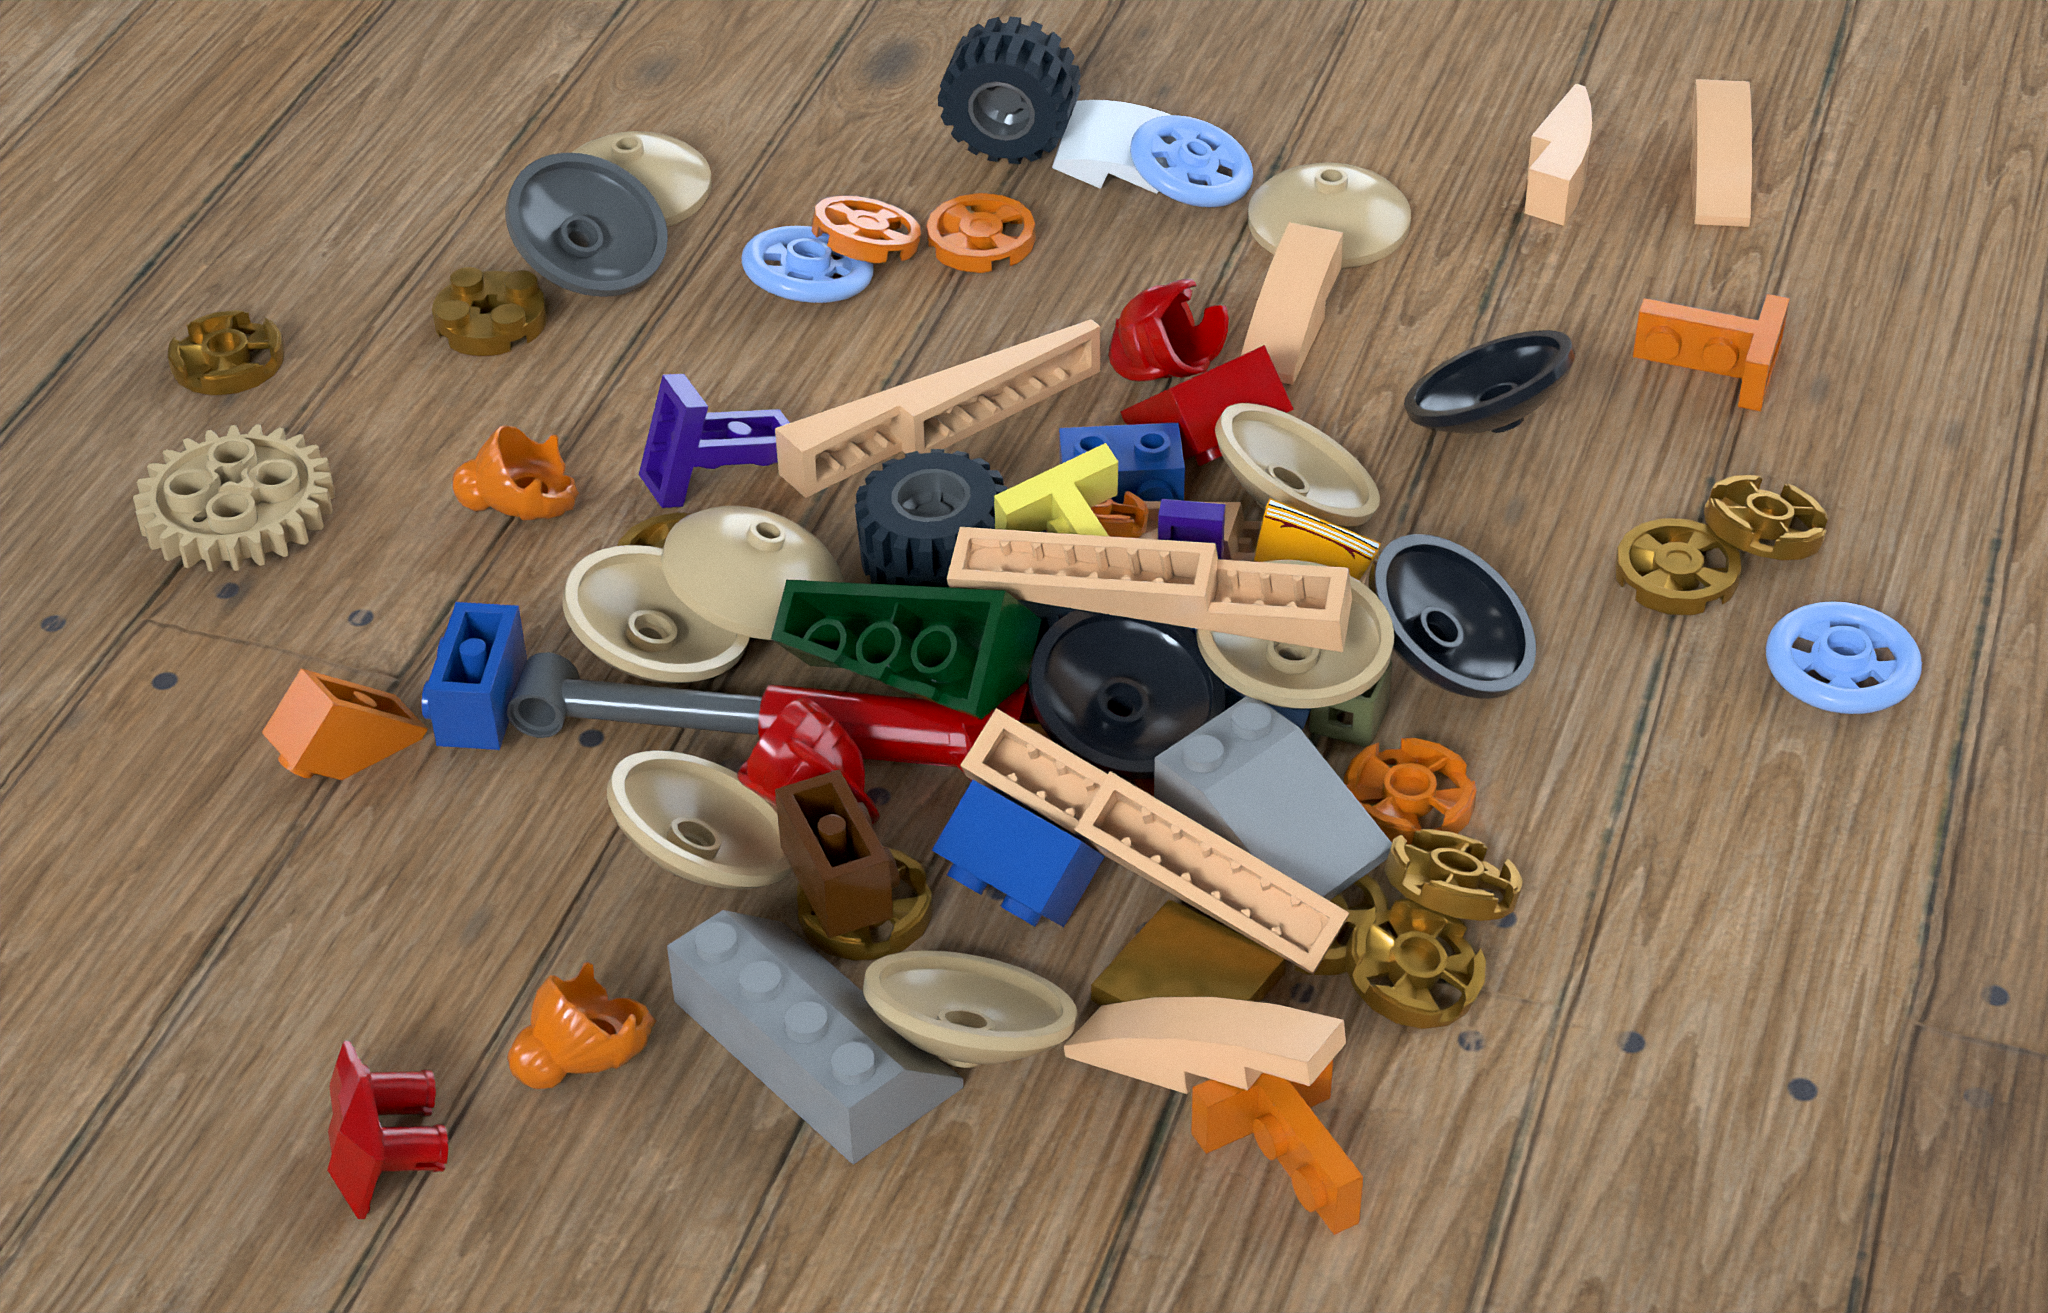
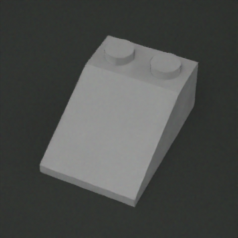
[1154,696,1392,901]

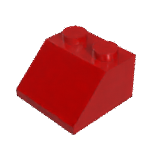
[1120,345,1294,466]

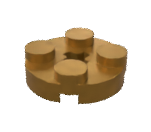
[432,267,547,356]

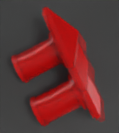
[327,1041,448,1219]

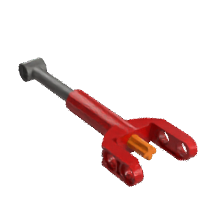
[507,652,1126,783]

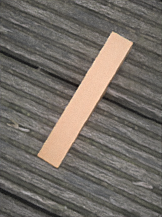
[775,319,1100,498]
[947,527,1352,652]
[960,708,1349,975]

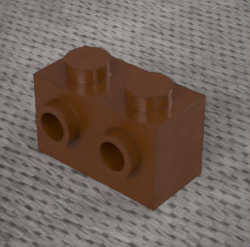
[775,769,900,939]

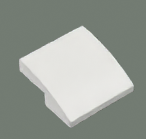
[1052,100,1176,194]

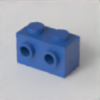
[1059,423,1185,504]
[421,602,527,750]
[932,779,1105,927]

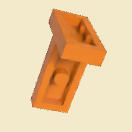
[1633,294,1790,412]
[1191,1060,1363,1235]

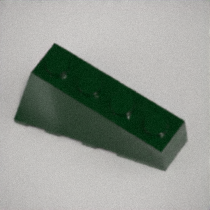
[771,579,1041,720]

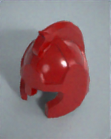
[1108,279,1229,382]
[737,698,880,824]

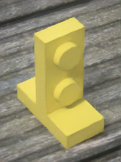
[994,443,1118,536]

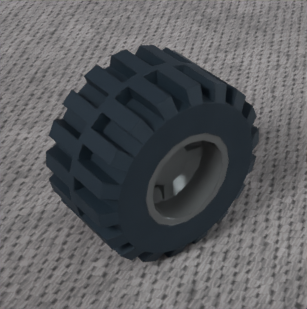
[938,16,1081,164]
[854,449,1007,588]

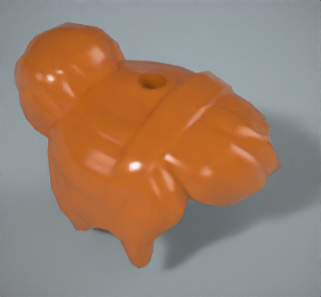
[452,425,579,520]
[507,962,657,1089]

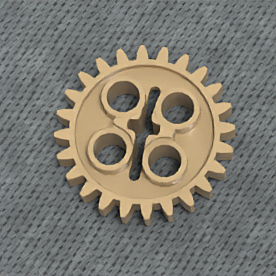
[133,424,335,572]

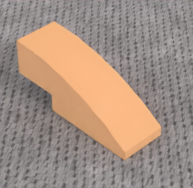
[1690,79,1752,227]
[1524,84,1592,226]
[1241,222,1343,385]

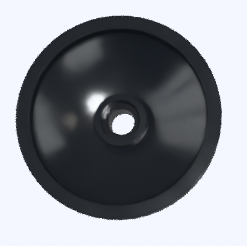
[1404,330,1575,434]
[1368,534,1536,699]
[1028,609,1226,779]

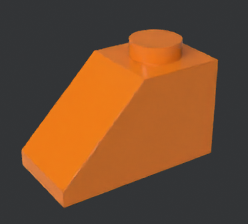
[262,668,428,780]

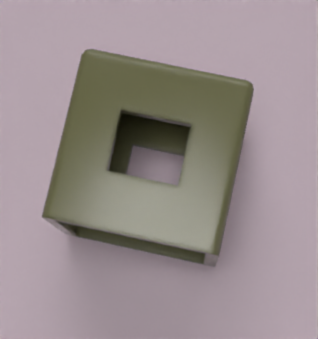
[1309,660,1393,747]

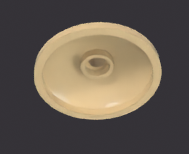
[572,131,712,228]
[1248,162,1411,269]
[1215,403,1380,528]
[661,506,844,640]
[562,545,750,684]
[1196,560,1394,709]
[607,751,792,890]
[863,951,1077,1068]

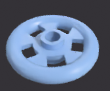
[1130,115,1253,207]
[741,226,874,303]
[1766,602,1922,714]

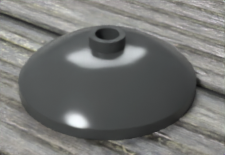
[505,153,668,297]

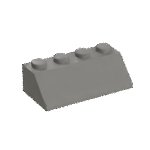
[667,910,964,1165]

